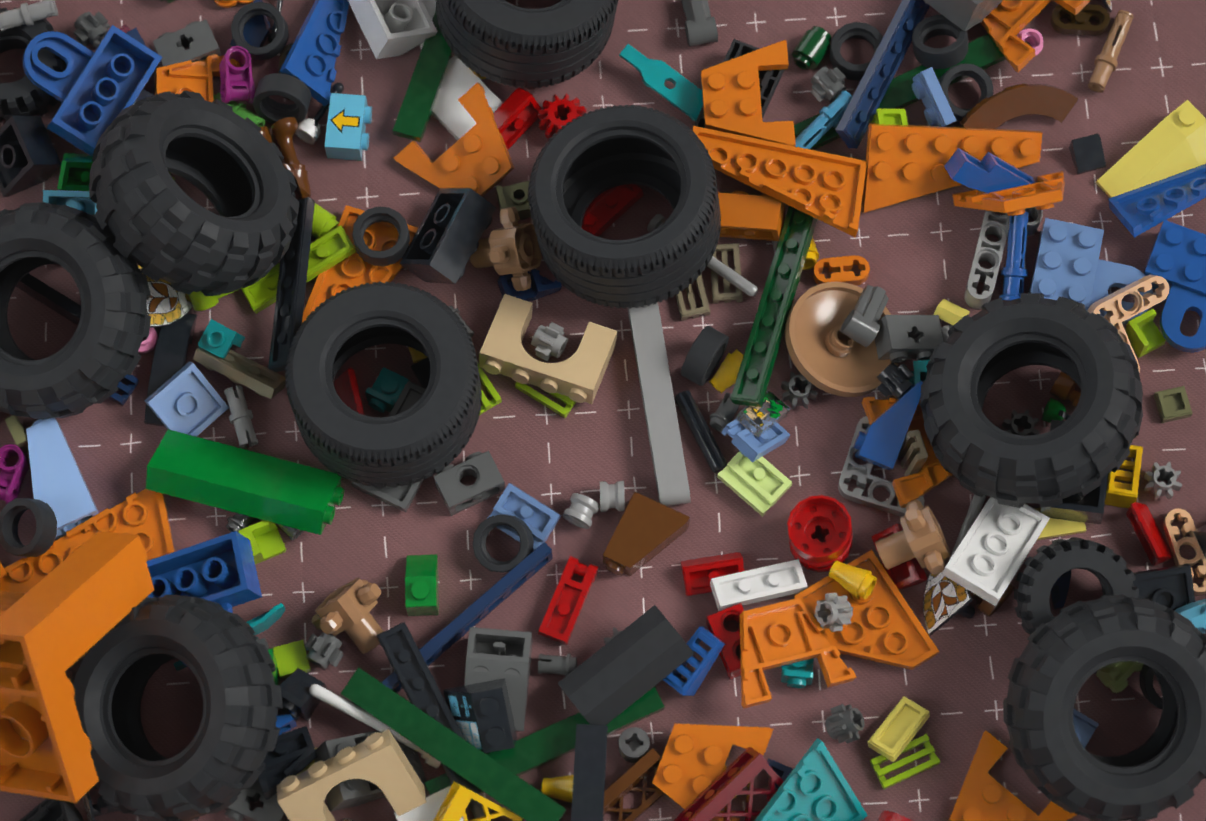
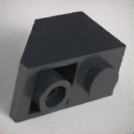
[279,668,327,721]

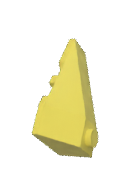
[1096,100,1206,198]

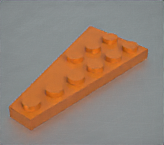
[861,124,1043,213]
[692,126,867,238]
[302,205,418,323]

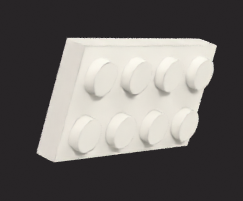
[942,497,1050,606]

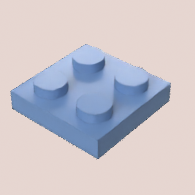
[144,361,229,437]

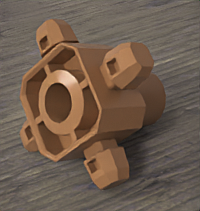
[470,207,542,291]
[875,500,951,575]
[312,578,384,654]

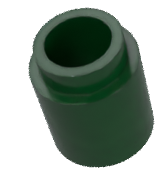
[792,26,832,70]

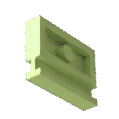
[717,451,792,517]

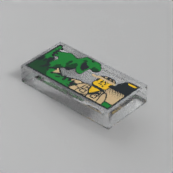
[736,390,791,438]

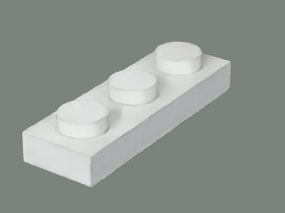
[710,559,808,611]

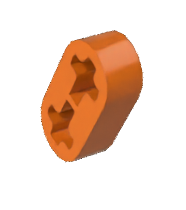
[813,255,870,286]

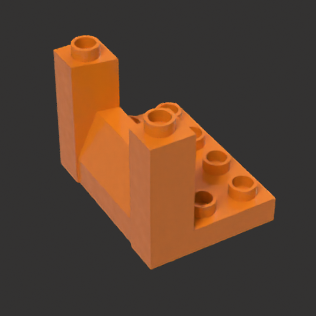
[0,531,154,803]

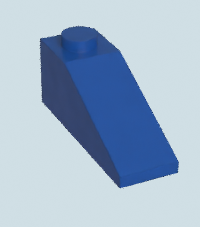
[853,381,923,470]

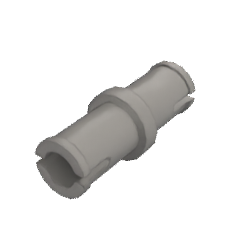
[0,0,58,31]
[224,386,258,449]

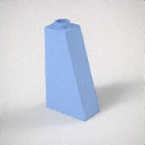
[26,418,99,540]

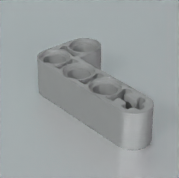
[964,207,1043,309]

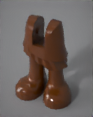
[260,117,311,198]

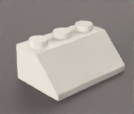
[348,0,437,59]

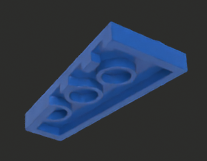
[279,0,349,106]
[1108,164,1206,238]

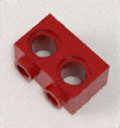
[706,603,744,679]

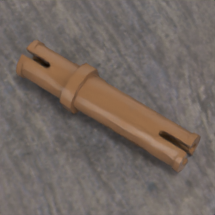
[1088,10,1134,93]

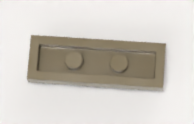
[193,347,286,399]

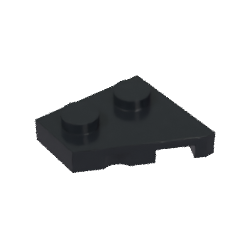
[258,726,317,800]

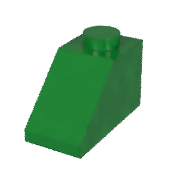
[57,153,93,191]
[405,554,439,616]

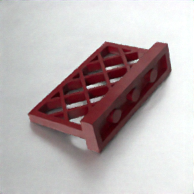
[673,746,784,821]

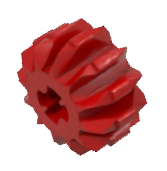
[538,93,586,139]

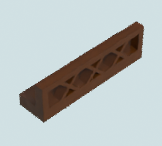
[603,748,665,821]

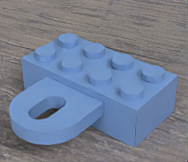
[1029,218,1153,325]

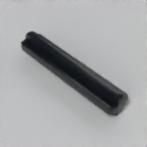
[675,390,727,473]

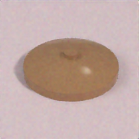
[785,282,898,397]

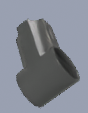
[681,0,718,47]
[840,285,889,347]

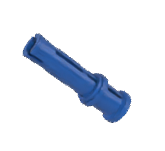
[999,212,1029,301]

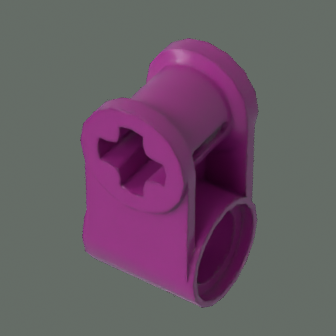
[219,46,255,104]
[0,444,29,504]

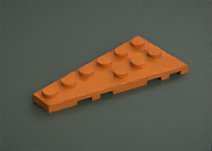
[0,489,175,594]

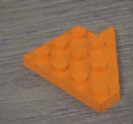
[794,550,939,670]

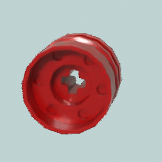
[787,495,853,572]

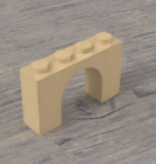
[479,294,617,404]
[277,729,426,821]

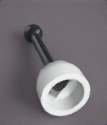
[295,82,344,144]

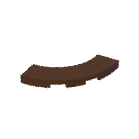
[960,83,1079,129]

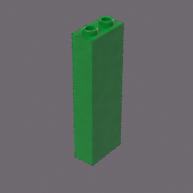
[146,429,344,535]

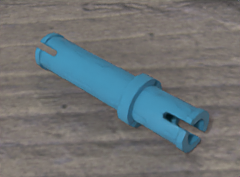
[795,90,853,149]

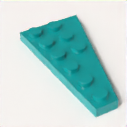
[754,738,868,821]

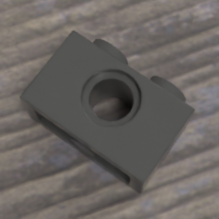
[434,450,505,516]

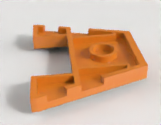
[980,0,1091,72]
[701,40,796,147]
[154,54,241,102]
[394,83,514,197]
[952,171,1065,216]
[861,397,953,508]
[740,598,856,709]
[652,723,773,821]
[949,730,1078,821]

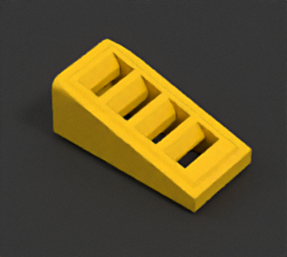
[1105,445,1143,509]

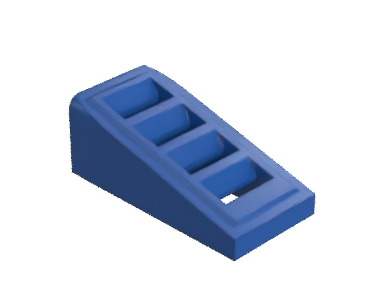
[663,626,725,696]

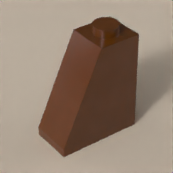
[603,492,690,576]

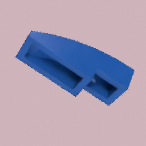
[944,148,1036,193]

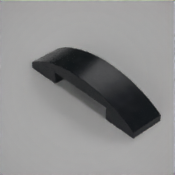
[144,313,197,427]

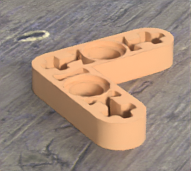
[1087,275,1169,372]
[1163,508,1206,596]

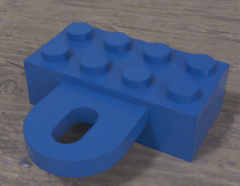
[23,25,162,157]
[1143,220,1206,353]
[146,531,262,669]

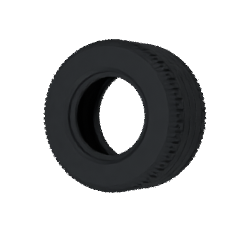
[436,0,618,88]
[528,105,721,309]
[285,282,482,488]

